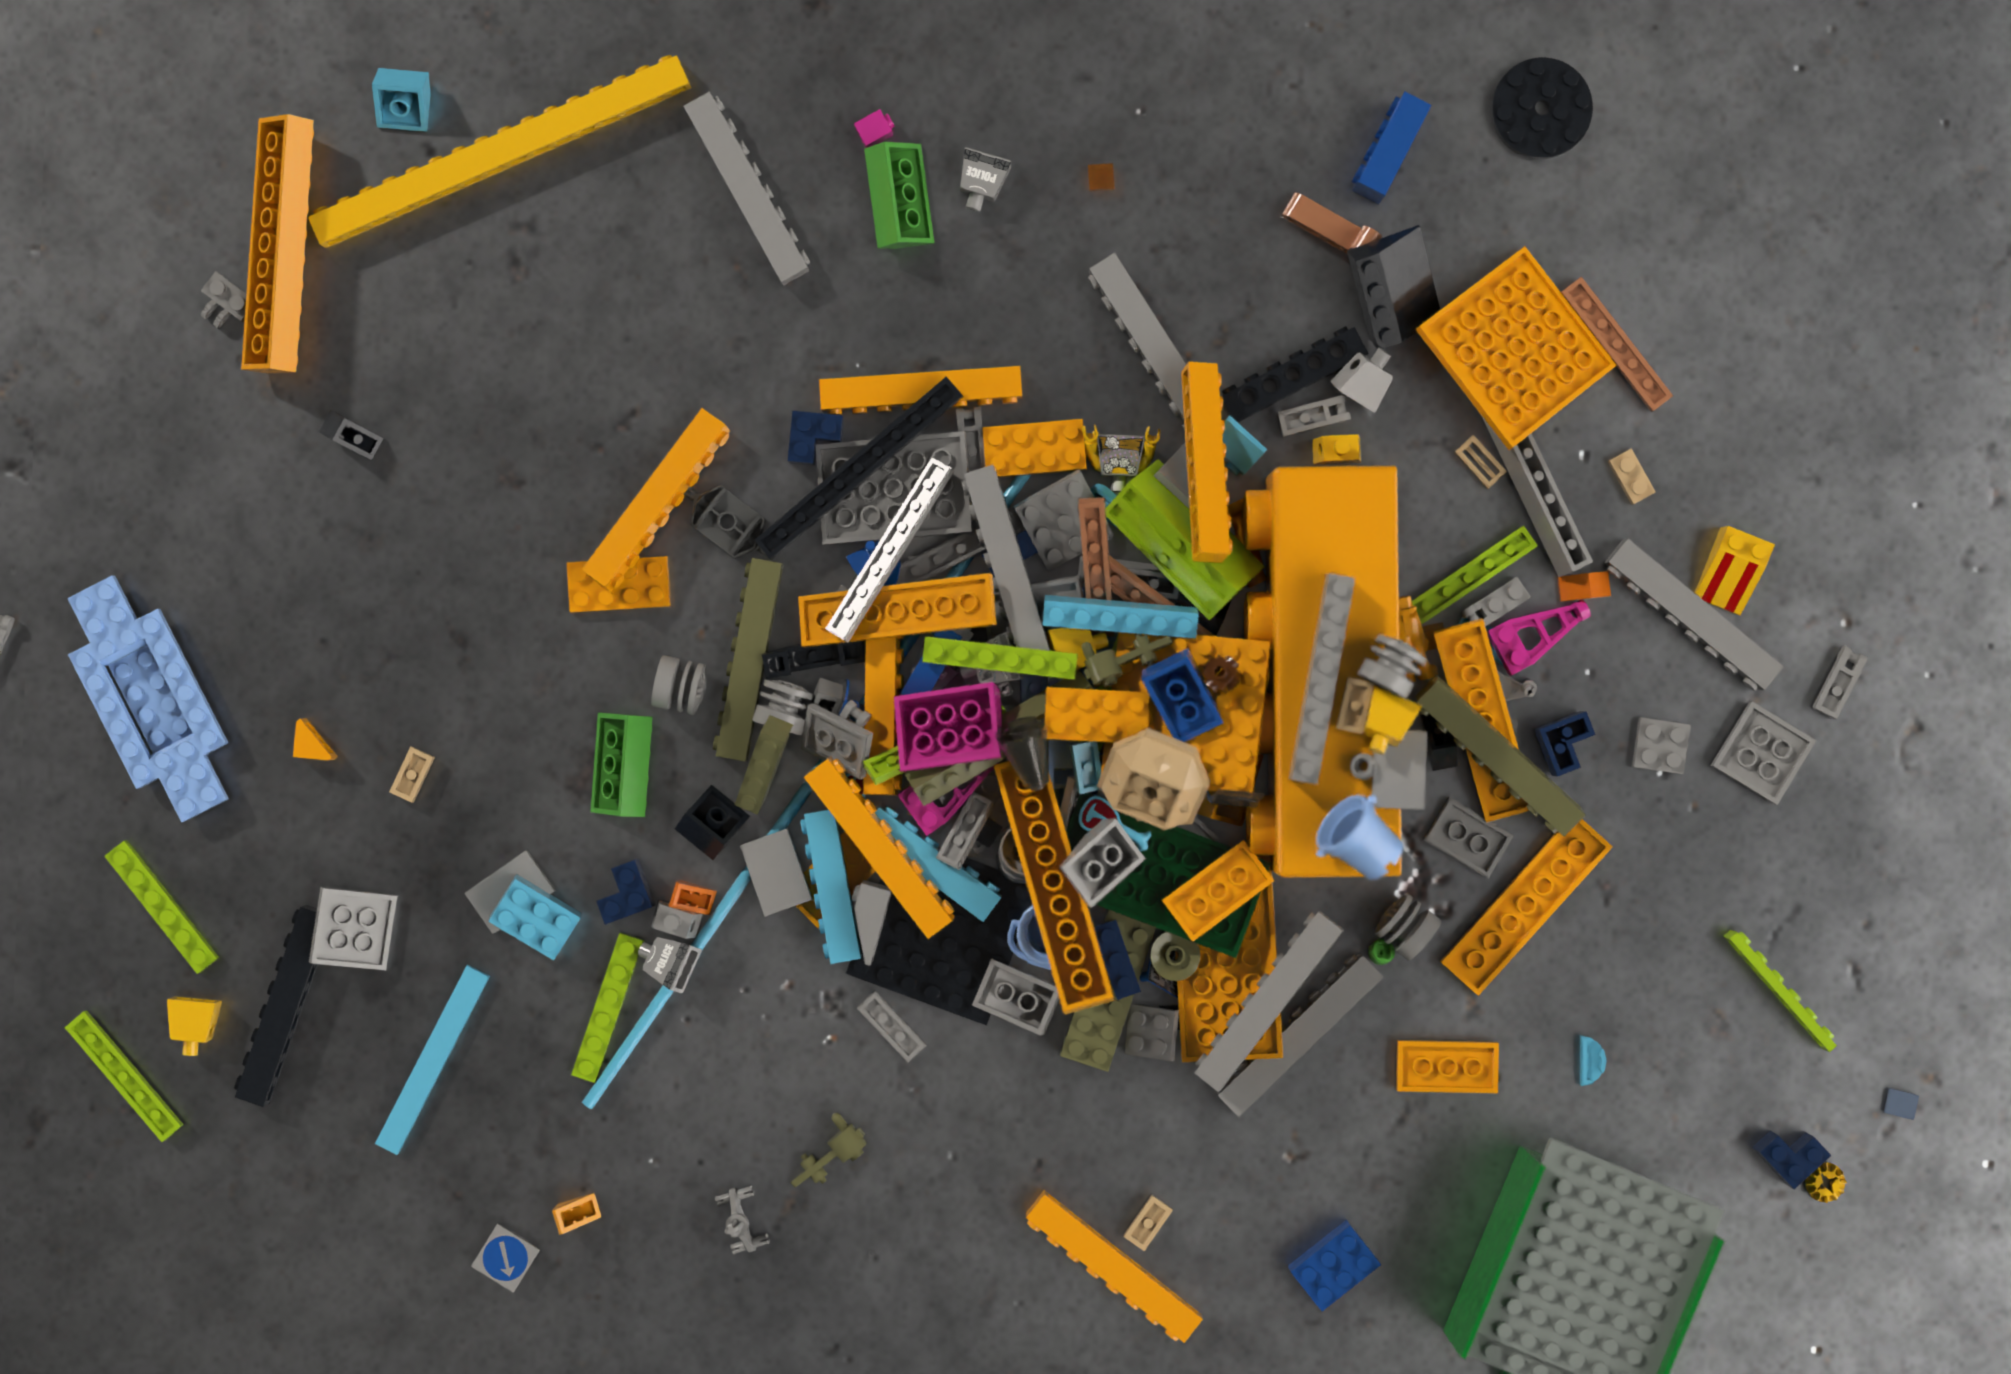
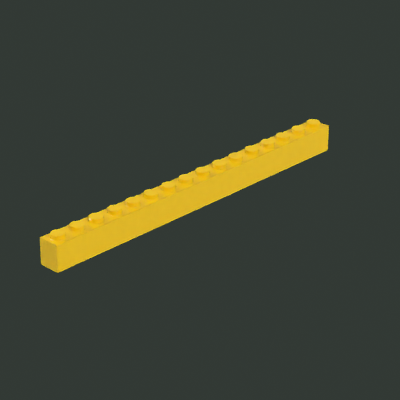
[308,55,692,248]

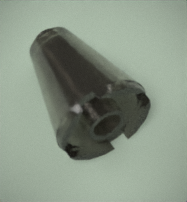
[995,716,1049,791]

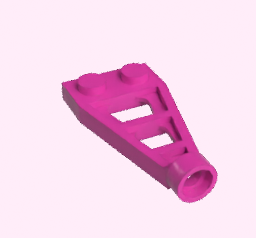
[1487,599,1591,676]
[897,762,1000,836]

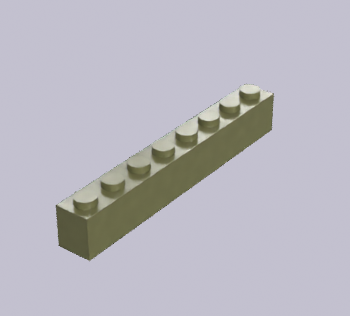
[713,558,784,762]
[904,670,1093,806]
[1415,674,1586,836]

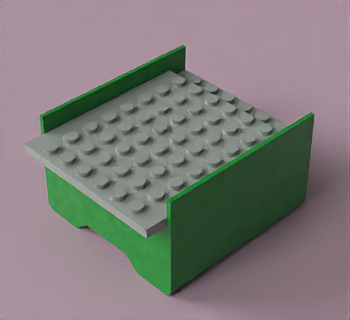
[1443,1138,1724,1374]

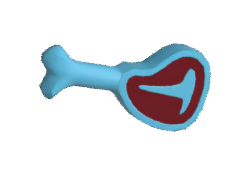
[1078,796,1151,851]

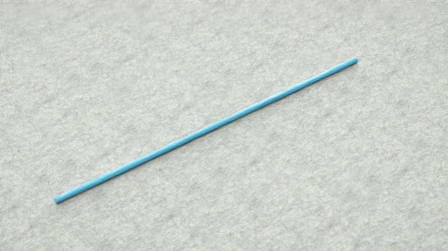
[582,475,1031,1109]

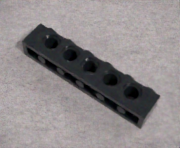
[1222,326,1369,423]

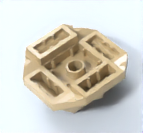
[1097,728,1210,830]

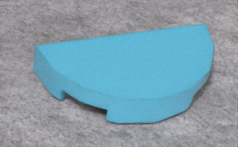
[1580,1035,1607,1086]

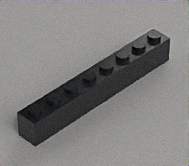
[234,905,318,1107]

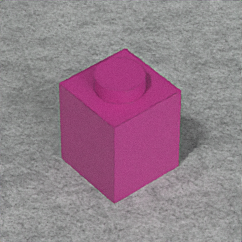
[854,109,895,148]

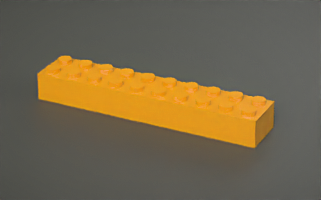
[241,114,314,374]
[994,751,1114,1015]

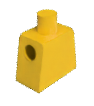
[1312,434,1361,465]
[1046,628,1109,679]
[1363,687,1421,755]
[167,996,222,1056]

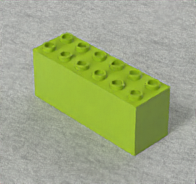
[1105,459,1265,620]

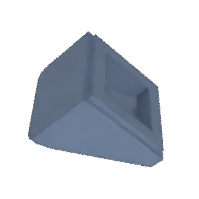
[1884,1088,1919,1120]

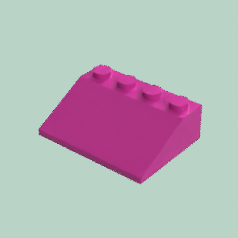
[894,682,1002,772]

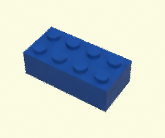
[1351,91,1432,205]

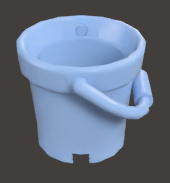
[1316,795,1403,880]
[1007,905,1051,970]

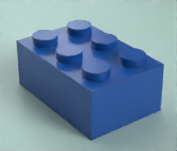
[1288,1220,1381,1311]

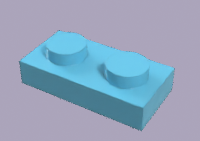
[1070,741,1101,794]

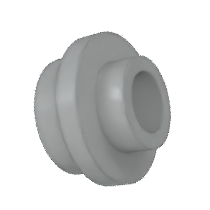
[1351,753,1377,779]

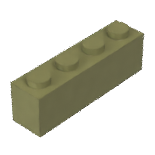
[735,715,793,815]

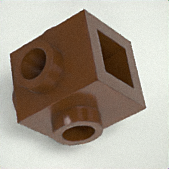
[1202,654,1243,694]

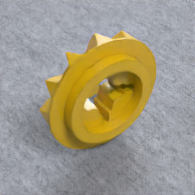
[1805,1162,1847,1203]

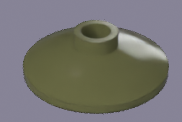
[1150,932,1200,981]

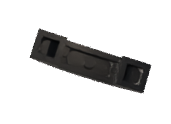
[762,641,865,679]

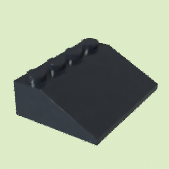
[1347,225,1440,349]

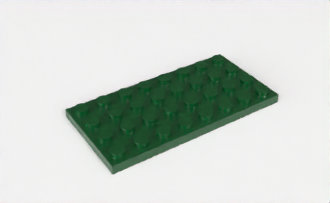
[1066,793,1271,958]

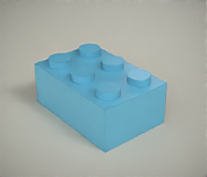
[488,874,581,960]

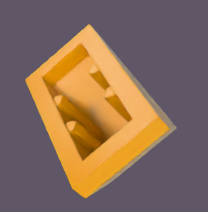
[293,718,338,760]
[552,1193,602,1235]

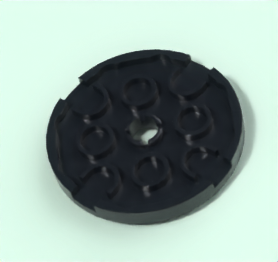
[1491,57,1593,159]

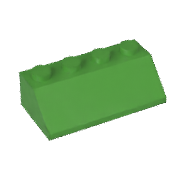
[864,142,934,249]
[590,712,652,817]

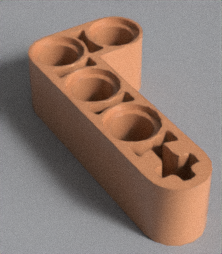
[1282,192,1383,254]

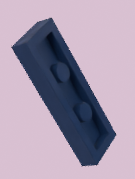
[1093,919,1141,1000]

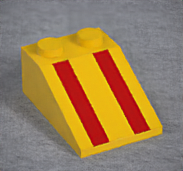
[1694,526,1775,616]

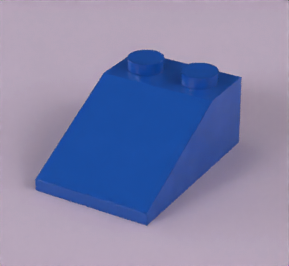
[1142,648,1223,742]

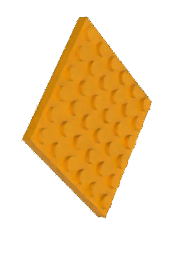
[1415,246,1617,450]
[1101,632,1272,796]

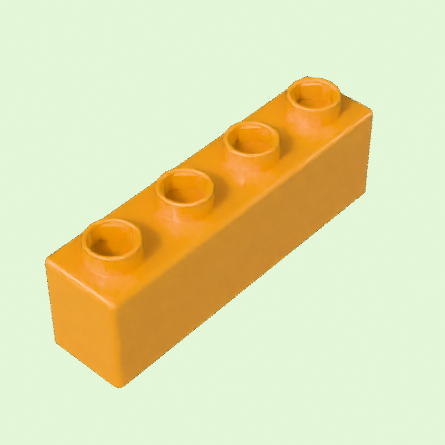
[1243,466,1402,878]

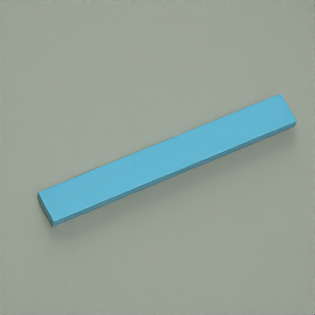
[375,965,490,1155]

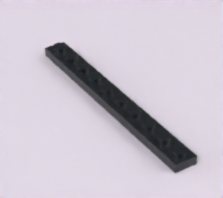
[754,376,964,560]

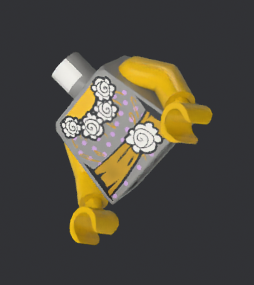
[1082,424,1161,492]

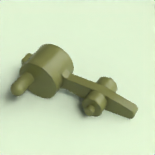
[1081,634,1173,688]
[790,1113,867,1188]

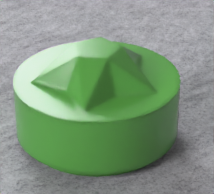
[1368,939,1395,965]

